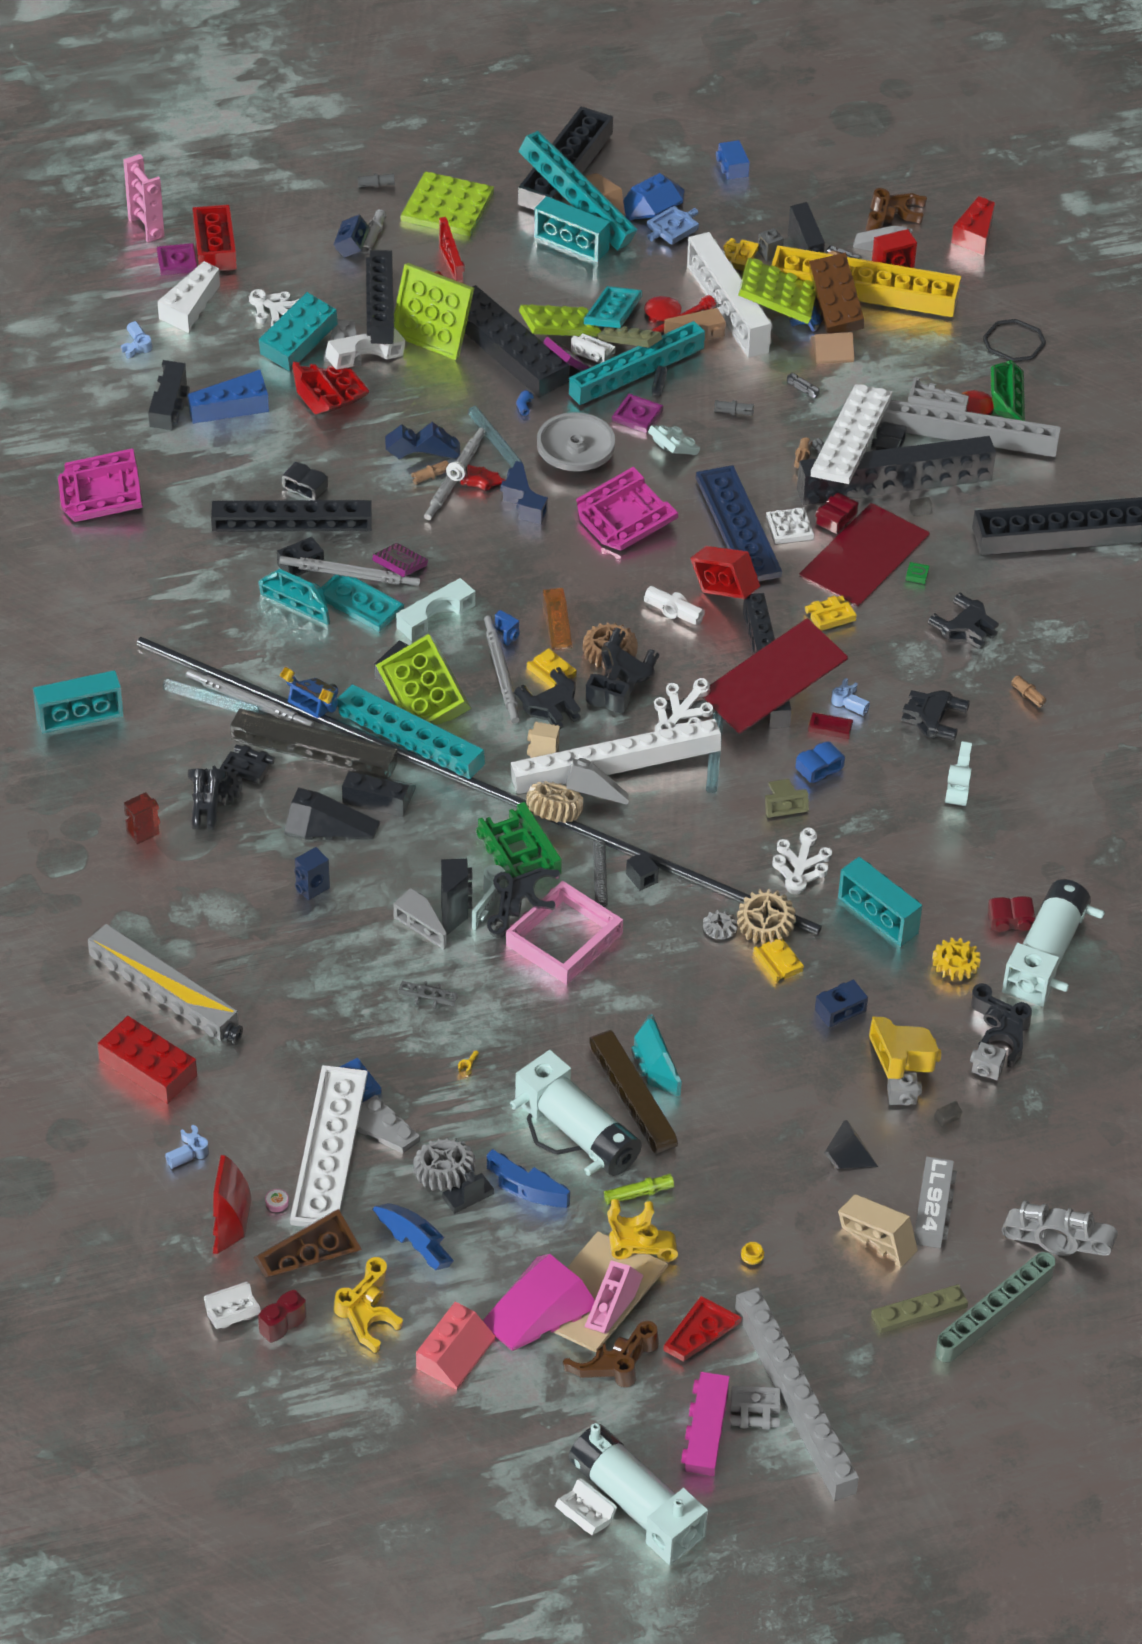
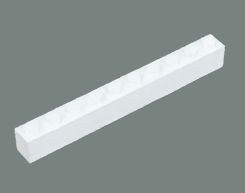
[511,719,721,794]

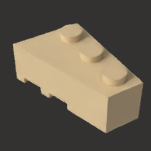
[838,1194,918,1268]

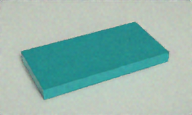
[584,286,642,328]
[321,575,404,632]

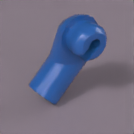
[516,390,534,416]

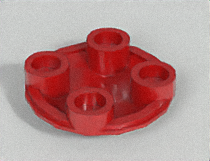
[644,296,682,323]
[961,390,994,415]

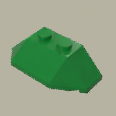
[991,360,1025,421]

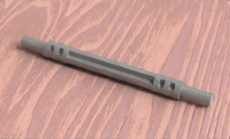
[424,428,486,520]
[279,556,420,586]
[484,616,520,723]
[186,669,314,729]

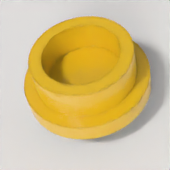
[741,1242,764,1265]

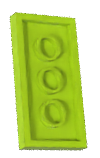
[519,304,601,337]

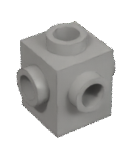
[970,1042,1007,1080]
[887,1072,922,1105]

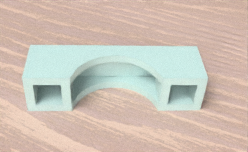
[396,578,476,641]

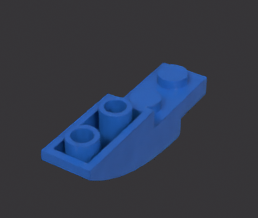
[487,1149,570,1208]
[372,1203,454,1271]

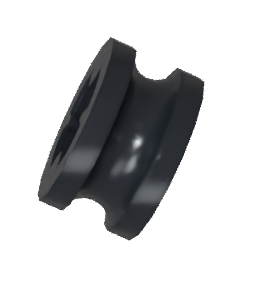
[224,1023,243,1045]

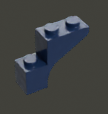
[385,422,460,460]
[500,461,548,525]

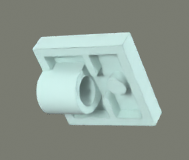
[648,425,701,455]

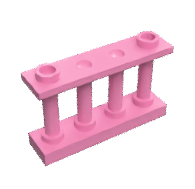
[123,154,165,243]

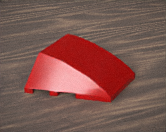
[292,362,369,414]
[213,1155,252,1254]

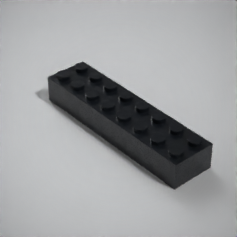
[518,106,613,210]
[465,285,569,397]

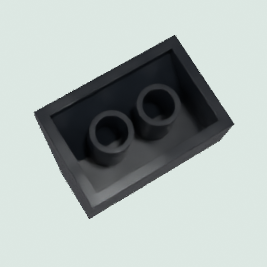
[342,771,416,817]
[441,858,472,935]

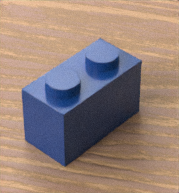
[716,140,750,180]

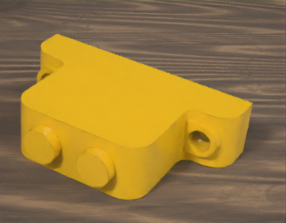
[869,1016,941,1079]

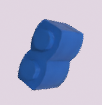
[795,741,845,783]

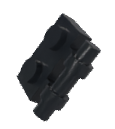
[222,744,275,784]

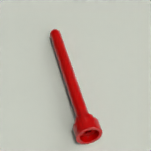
[652,295,716,333]

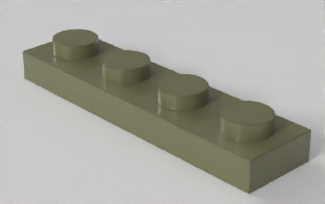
[598,326,662,348]
[871,1284,968,1334]

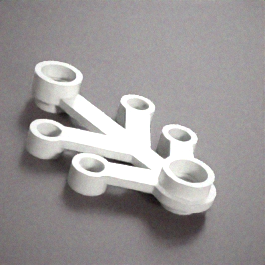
[249,289,299,326]
[654,678,713,731]
[772,828,832,894]

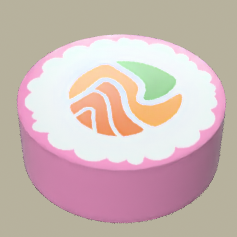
[265,1189,289,1213]

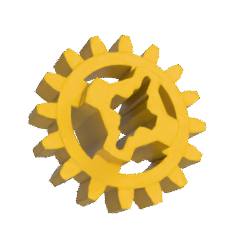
[932,938,981,981]

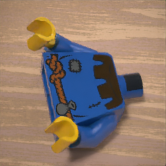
[280,667,338,718]

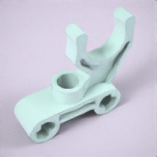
[945,741,972,806]

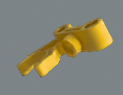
[607,1199,678,1262]
[334,1257,403,1353]

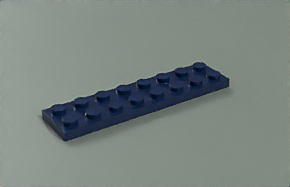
[696,465,782,581]

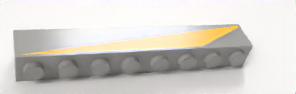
[88,924,239,1041]

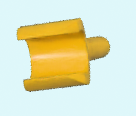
[458,1050,479,1076]

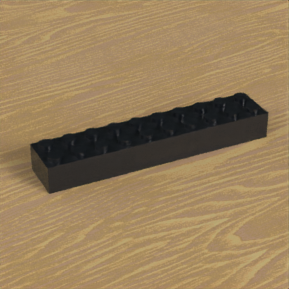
[797,436,996,505]
[972,497,1142,555]

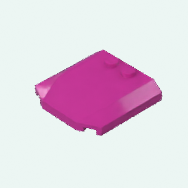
[58,448,143,522]
[576,467,679,551]

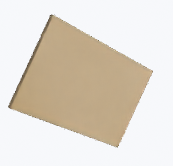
[553,1231,668,1353]

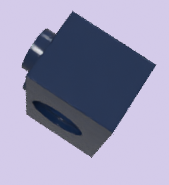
[333,214,370,258]
[294,847,330,900]
[815,979,868,1028]

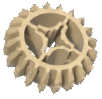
[526,781,583,823]
[737,889,796,944]

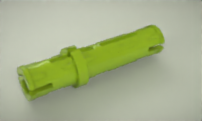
[604,1174,674,1205]

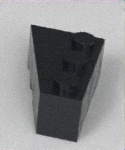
[148,360,190,430]

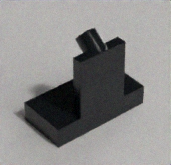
[442,1170,494,1214]

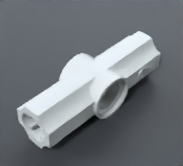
[644,586,705,625]

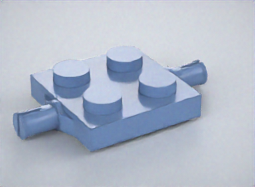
[647,206,699,245]

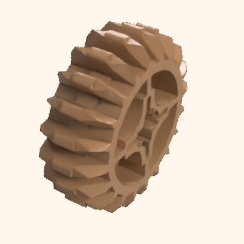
[582,622,638,670]

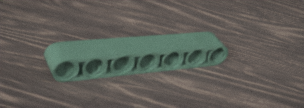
[935,1252,1055,1362]

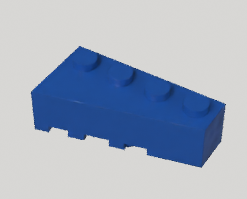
[188,370,269,424]

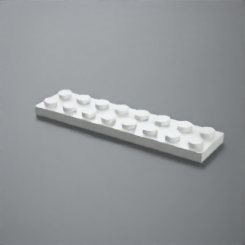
[811,384,892,484]
[290,1065,367,1227]

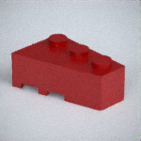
[951,196,995,256]

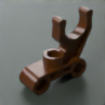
[865,188,927,231]
[563,1321,659,1388]

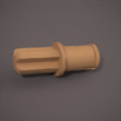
[794,437,812,468]
[411,460,449,485]
[1011,675,1047,707]

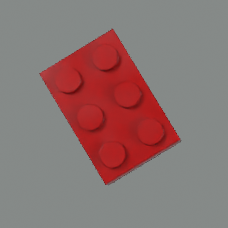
[690,546,760,599]

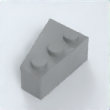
[908,377,969,412]

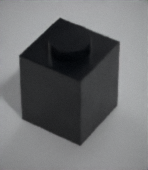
[626,852,659,891]

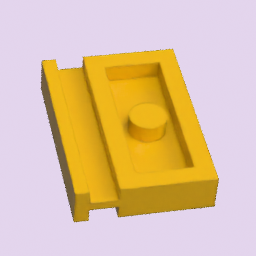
[527,648,577,688]
[753,938,804,983]

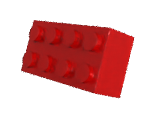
[192,205,237,271]
[97,1015,197,1104]

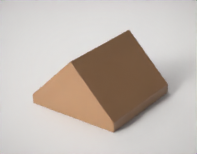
[811,332,854,364]

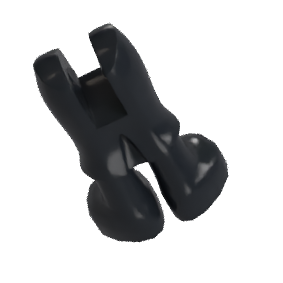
[188,769,228,830]

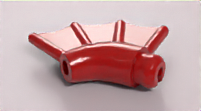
[460,464,506,491]

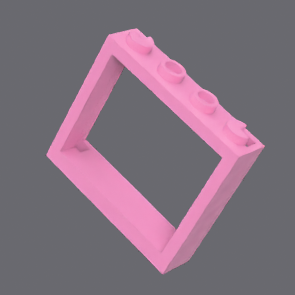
[506,881,623,985]

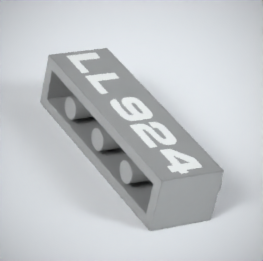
[914,1156,957,1248]

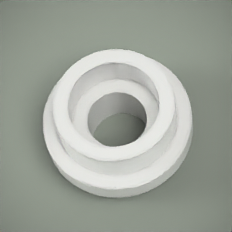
[446,461,466,481]

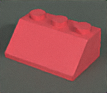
[416,1301,495,1390]

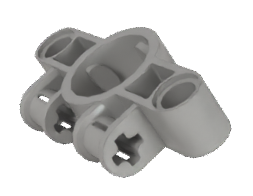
[1002,1200,1118,1256]

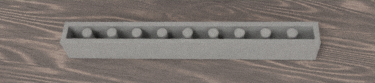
[877,400,1061,457]
[735,1288,859,1501]

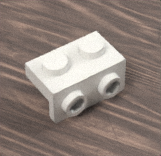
[571,333,616,363]
[204,1282,261,1329]
[555,1479,617,1535]

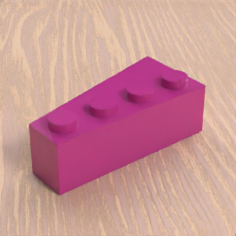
[681,1372,729,1476]

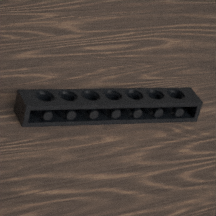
[366,250,394,344]
[211,500,372,532]
[743,593,792,729]

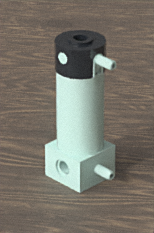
[1002,879,1105,1007]
[510,1050,642,1176]
[568,1423,708,1565]

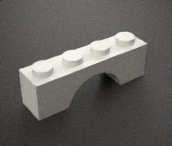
[326,328,405,370]

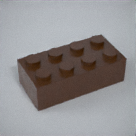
[809,252,864,334]

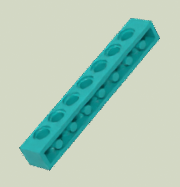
[518,131,638,250]
[569,321,705,405]
[337,684,485,779]

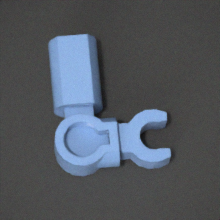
[121,321,152,359]
[831,678,870,716]
[165,1125,209,1169]

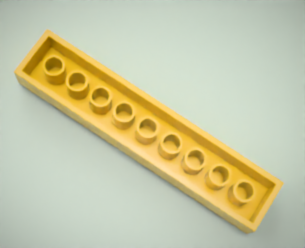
[771,245,961,317]

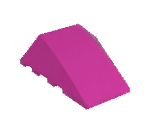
[482,1254,595,1351]

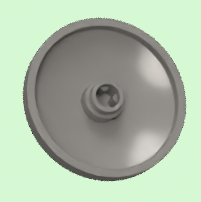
[537,412,615,471]

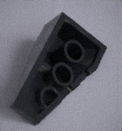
[285,787,380,840]

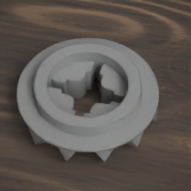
[703,909,738,939]

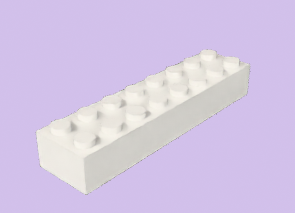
[687,232,772,358]

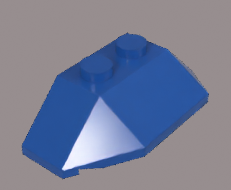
[623,173,685,221]

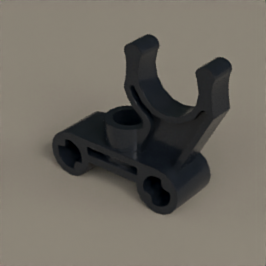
[487,867,560,938]
[971,983,1032,1067]

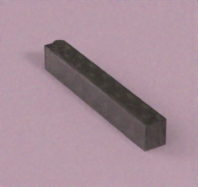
[230,708,397,778]

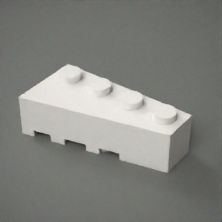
[158,261,220,333]

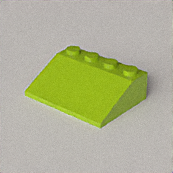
[376,634,472,725]

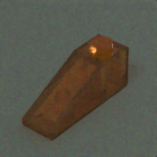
[543,588,572,650]

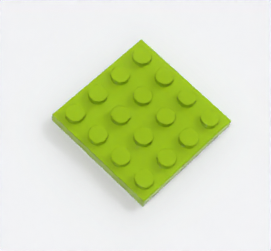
[401,171,494,236]
[738,257,816,324]
[394,263,474,360]

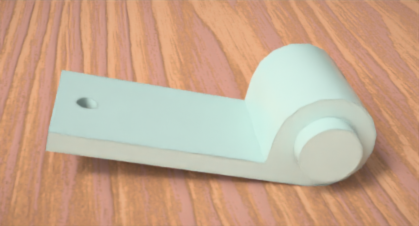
[472,865,505,930]

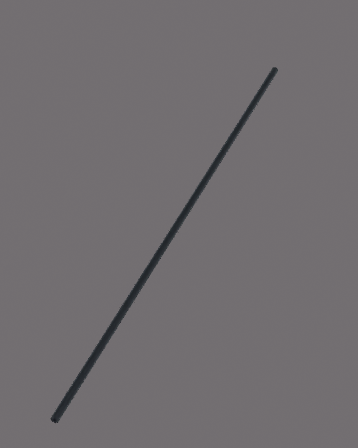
[137,637,822,936]

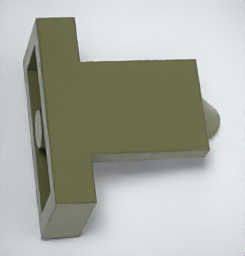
[765,779,809,818]

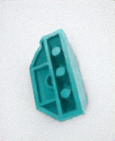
[258,569,330,625]
[631,1014,682,1096]

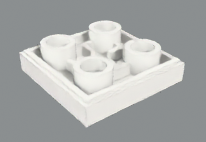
[766,508,814,544]

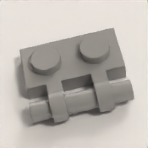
[731,1386,780,1430]

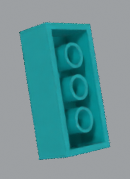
[534,196,610,263]
[258,292,338,372]
[33,670,124,734]
[838,857,923,947]

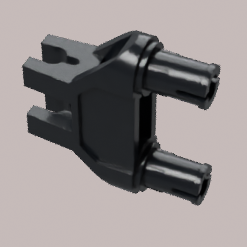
[928,592,999,649]
[601,628,660,693]
[514,667,581,729]
[901,690,970,742]

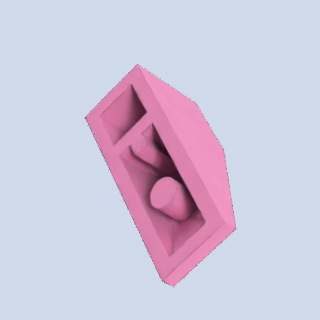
[585,1261,643,1334]

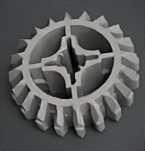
[413,1137,476,1192]

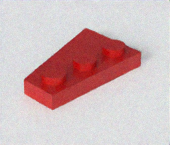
[439,217,465,281]
[663,1296,742,1362]

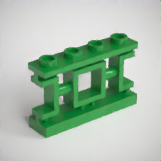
[476,802,562,882]

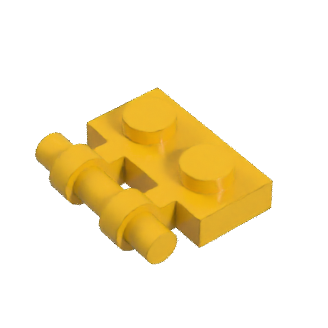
[723,238,759,271]
[805,595,857,631]

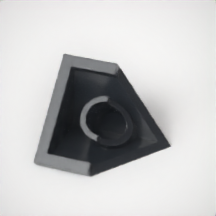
[824,1120,878,1169]

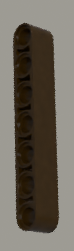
[589,1030,678,1154]

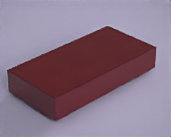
[808,712,853,739]

